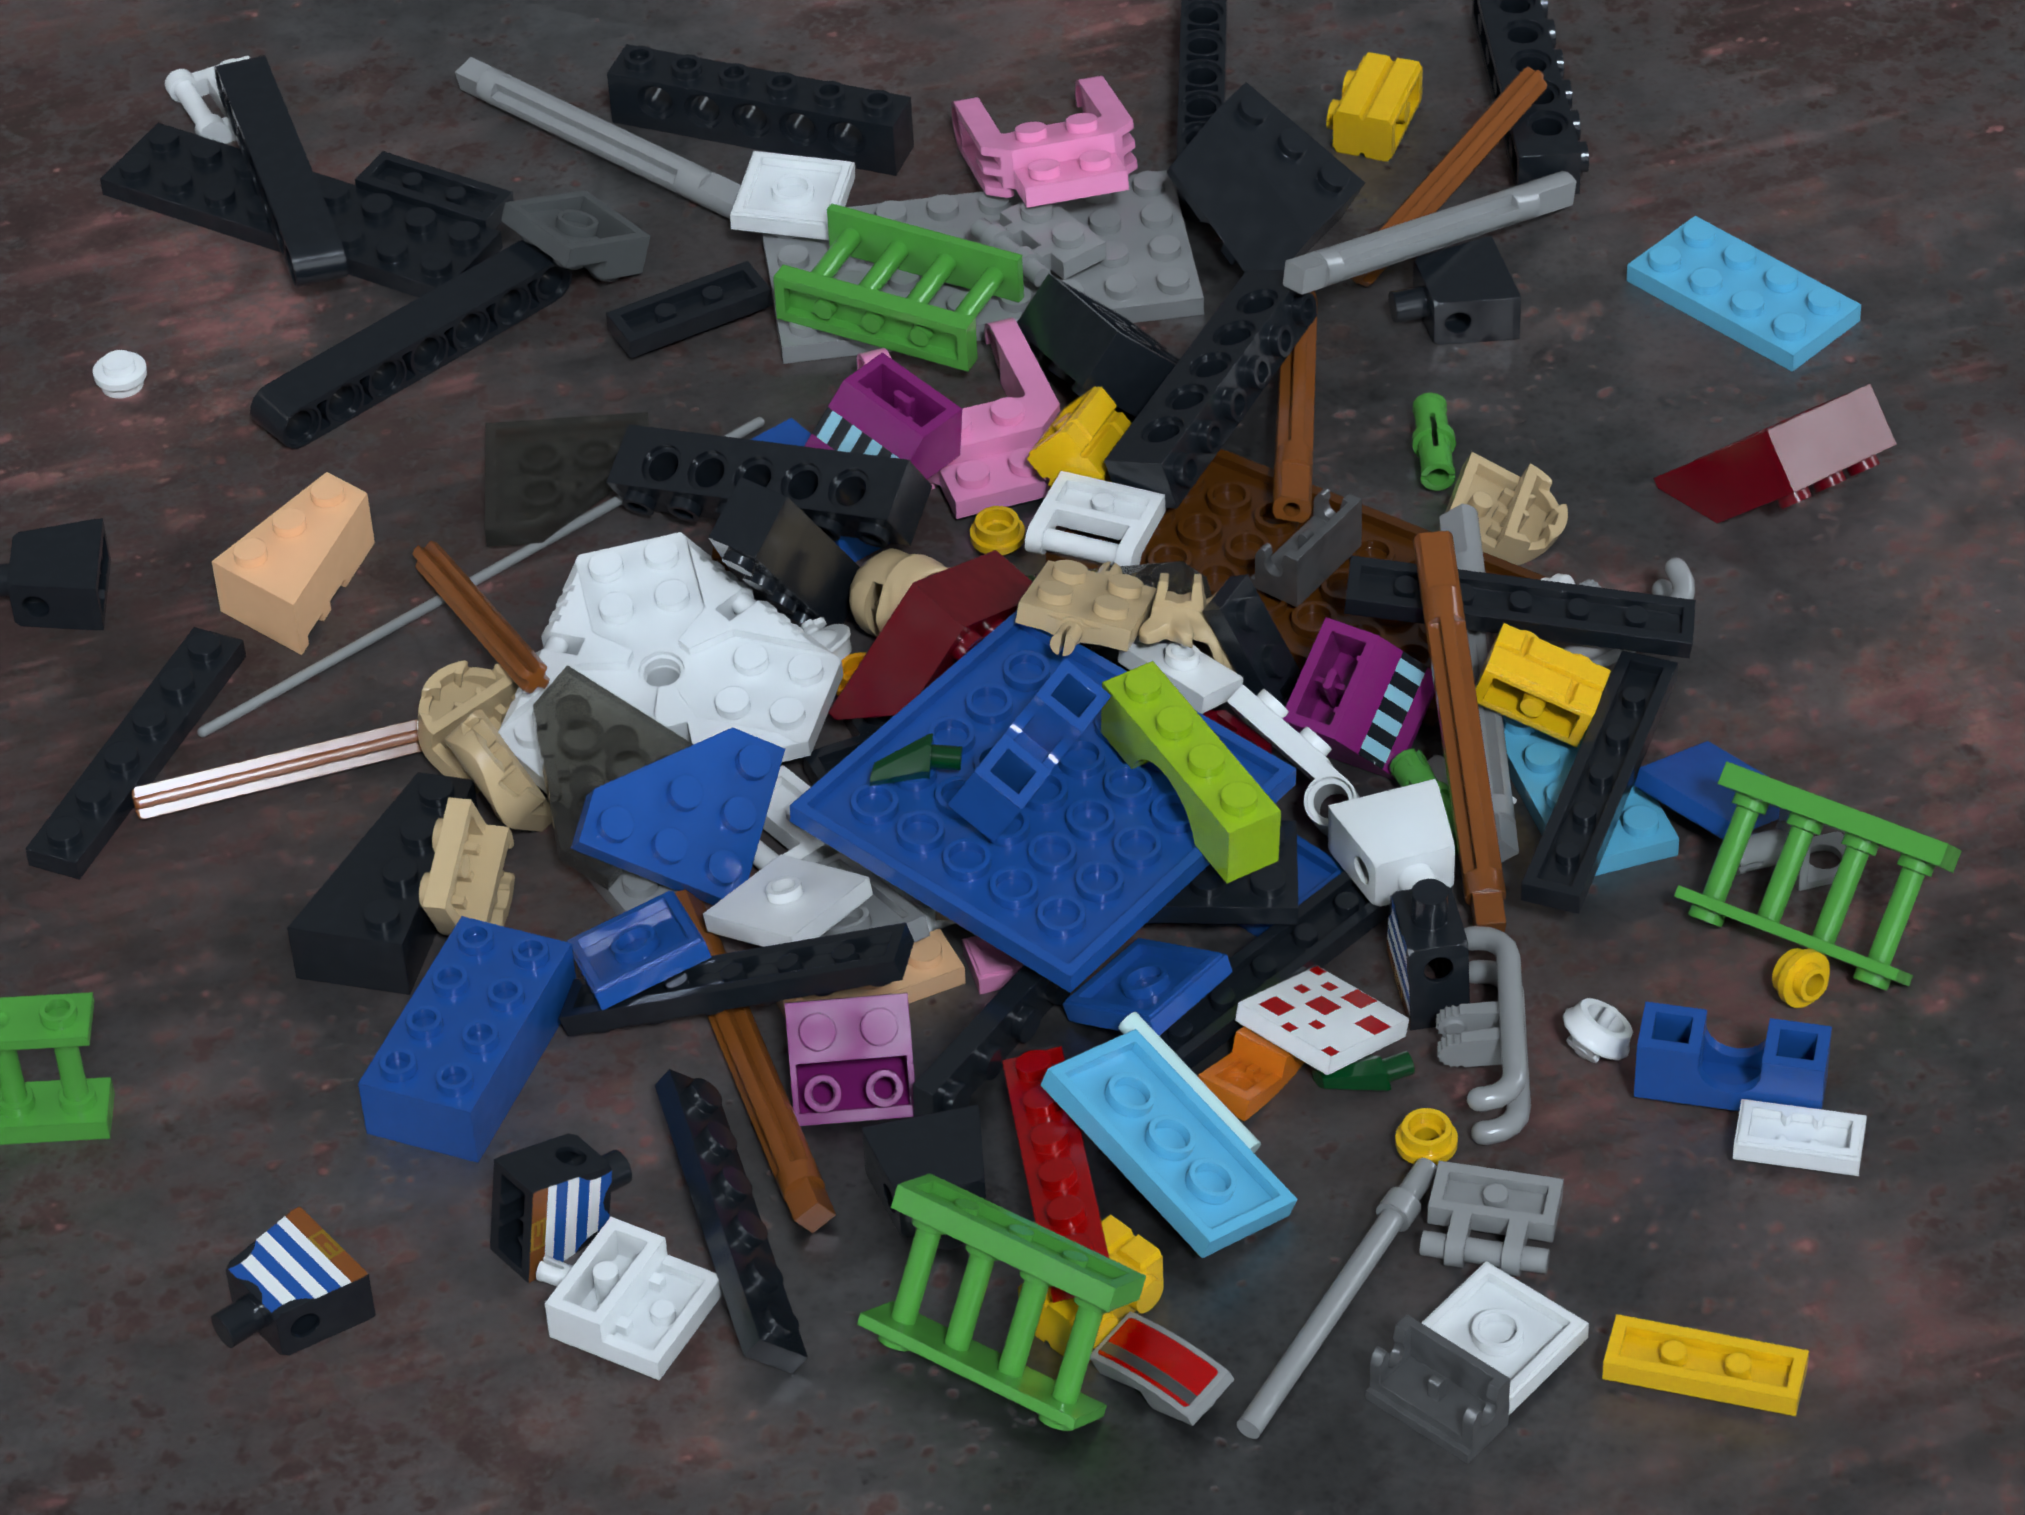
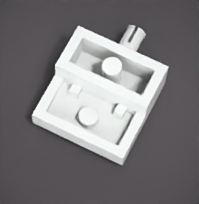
[536,1217,723,1380]

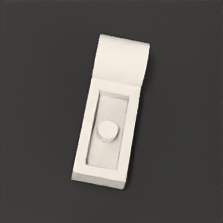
[1227,684,1360,836]

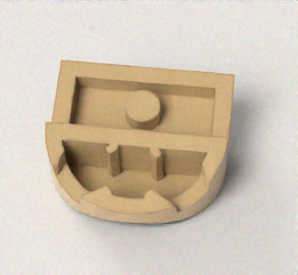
[1438,452,1568,565]
[417,660,519,794]
[444,709,558,832]
[419,797,515,936]

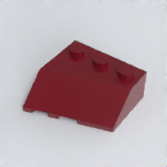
[1653,384,1897,523]
[828,550,1033,720]

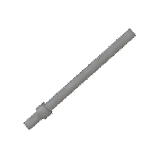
[1237,1158,1437,1439]

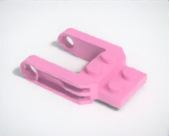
[951,76,1138,208]
[856,317,1060,519]

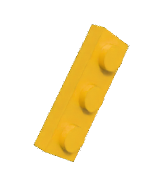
[1602,1314,1809,1416]

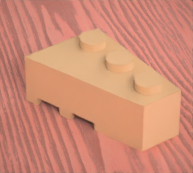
[212,472,375,655]

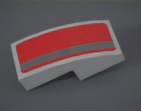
[1090,1311,1235,1426]

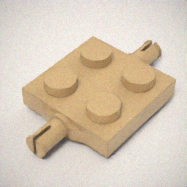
[1015,560,1157,656]

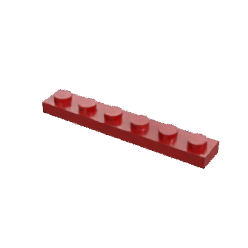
[1002,1046,1110,1303]

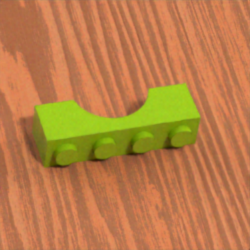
[1101,661,1281,883]

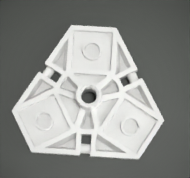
[498,532,844,811]

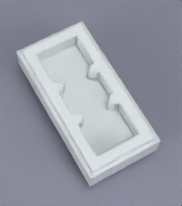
[1118,637,1243,714]
[1733,1099,1867,1176]

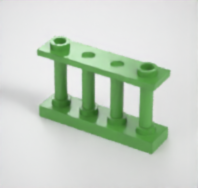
[773,203,1024,372]
[1674,761,1962,991]
[0,992,115,1145]
[857,1173,1146,1431]

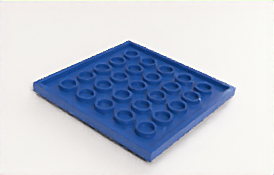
[790,610,1296,993]

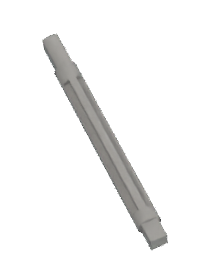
[455,57,741,219]
[1283,171,1576,295]
[1439,504,1519,862]

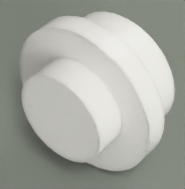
[93,350,147,398]

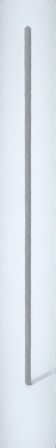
[197,417,765,738]

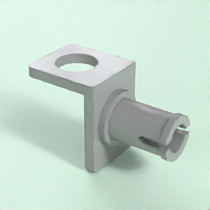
[1736,809,1846,891]

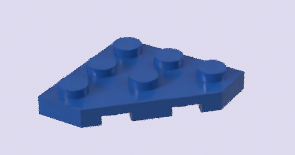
[571,727,785,905]

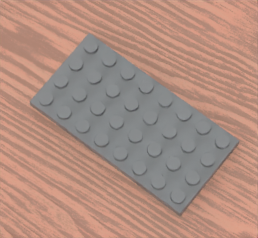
[761,170,1204,364]

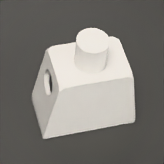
[1328,779,1455,907]

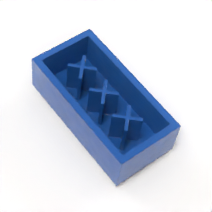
[358,916,576,1163]

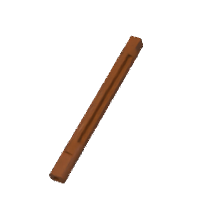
[1273,291,1318,523]
[1413,531,1507,932]
[675,889,836,1233]

